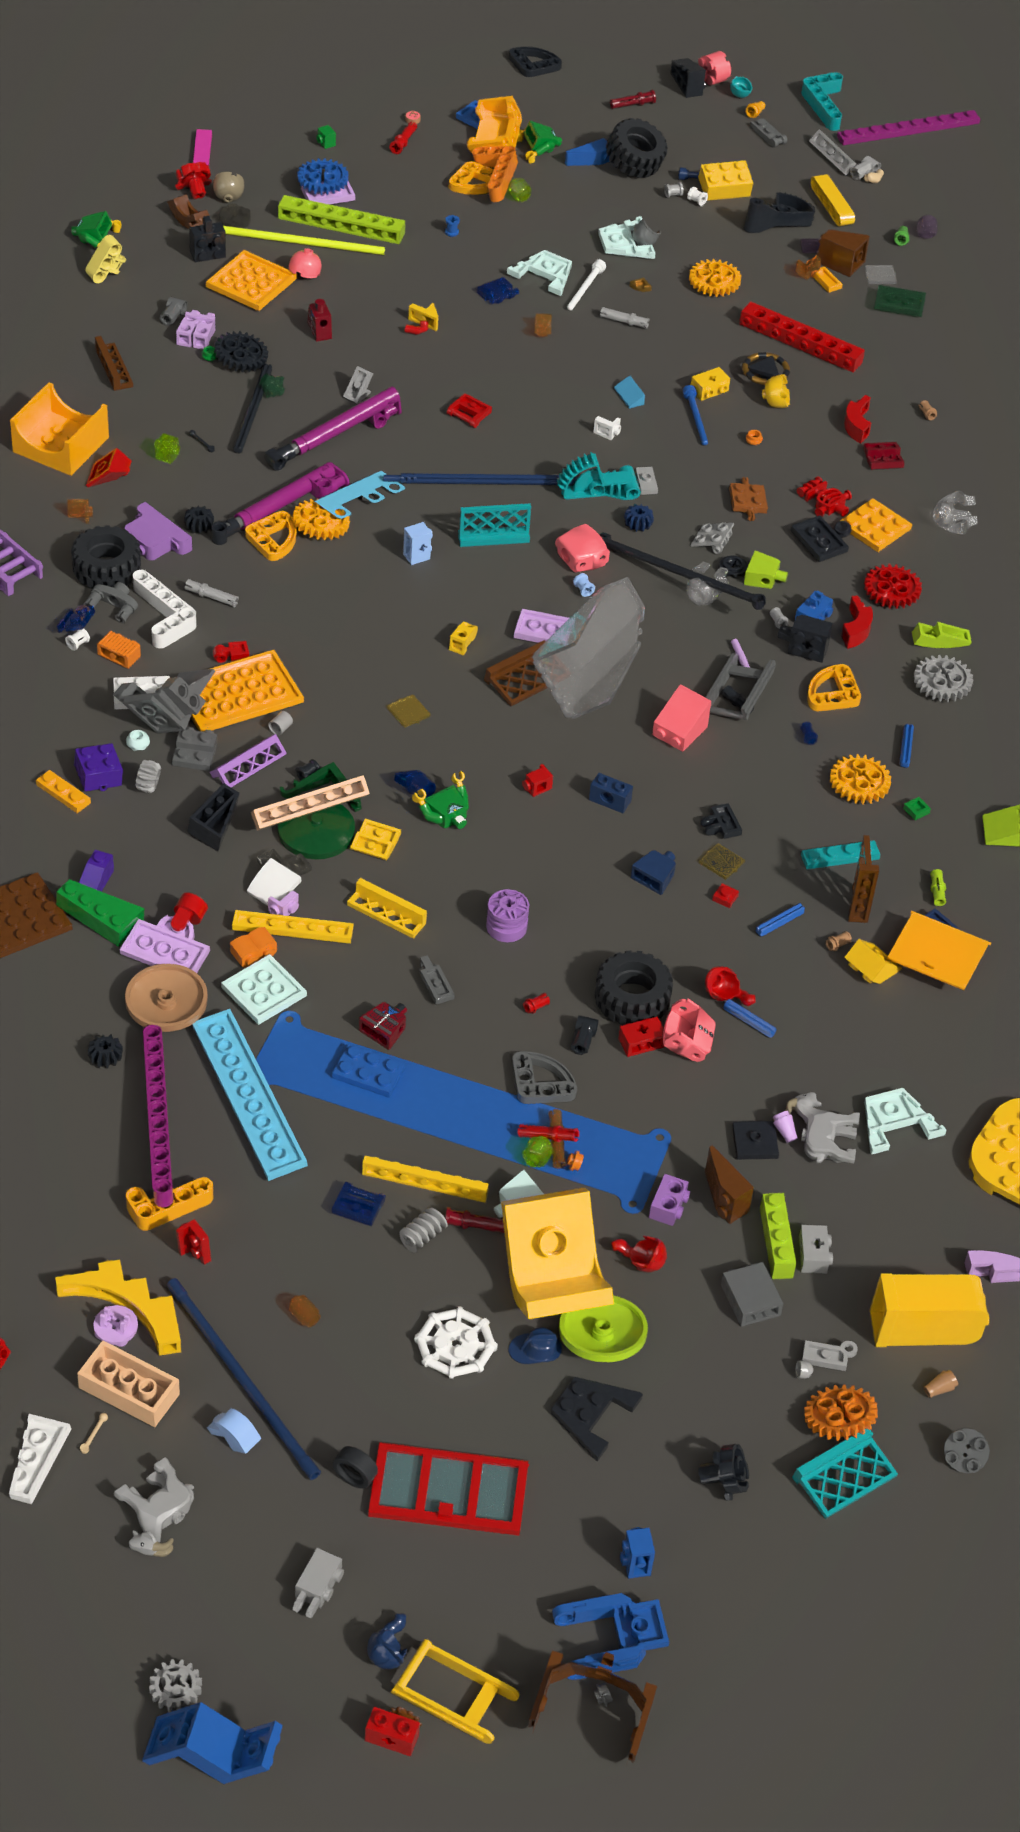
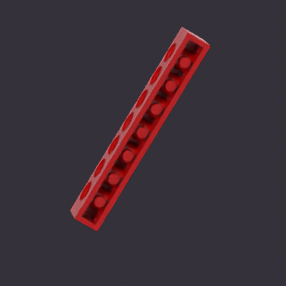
[740,302,865,373]

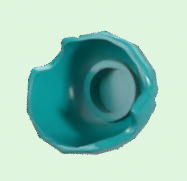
[730,76,753,98]

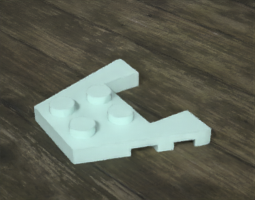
[598,216,655,259]
[507,250,572,296]
[864,1088,946,1154]

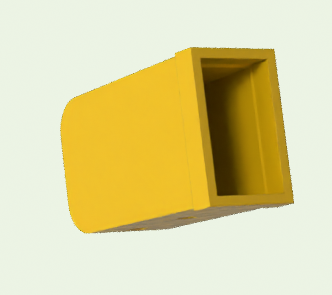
[870,1273,989,1347]

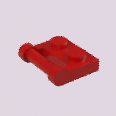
[447,393,492,428]

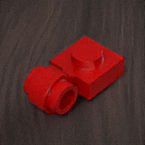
[213,641,249,663]

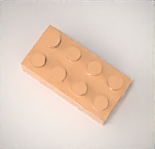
[77,1341,180,1427]

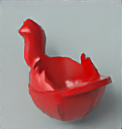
[705,966,756,1006]
[611,1236,667,1273]

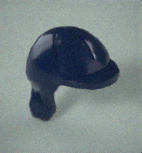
[367,1613,407,1669]

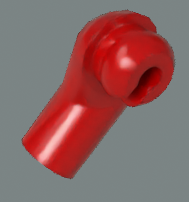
[405,320,429,335]

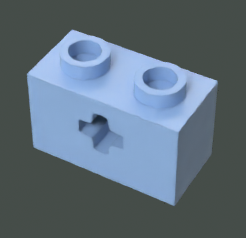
[403,522,433,565]

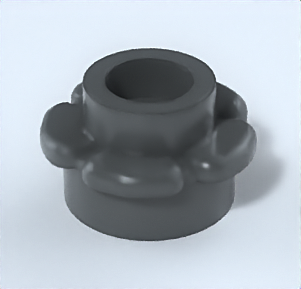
[593,1683,613,1706]

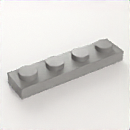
[809,129,856,176]

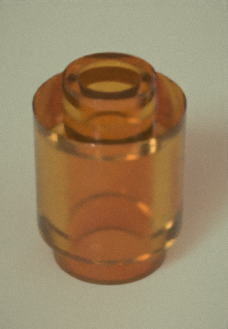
[289,1295,321,1327]

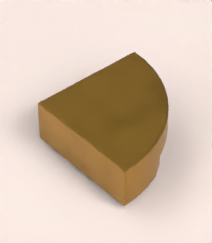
[630,277,652,292]

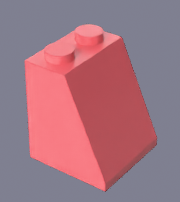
[652,684,711,752]

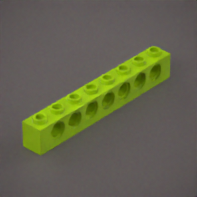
[278,195,405,244]

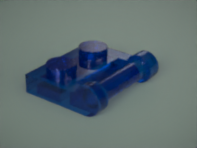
[332,1182,386,1226]

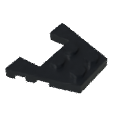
[551,1377,643,1462]

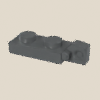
[419,955,455,1005]

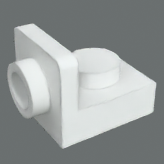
[593,416,621,440]

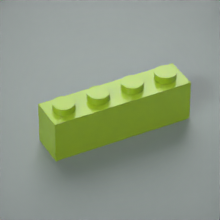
[760,1193,796,1279]

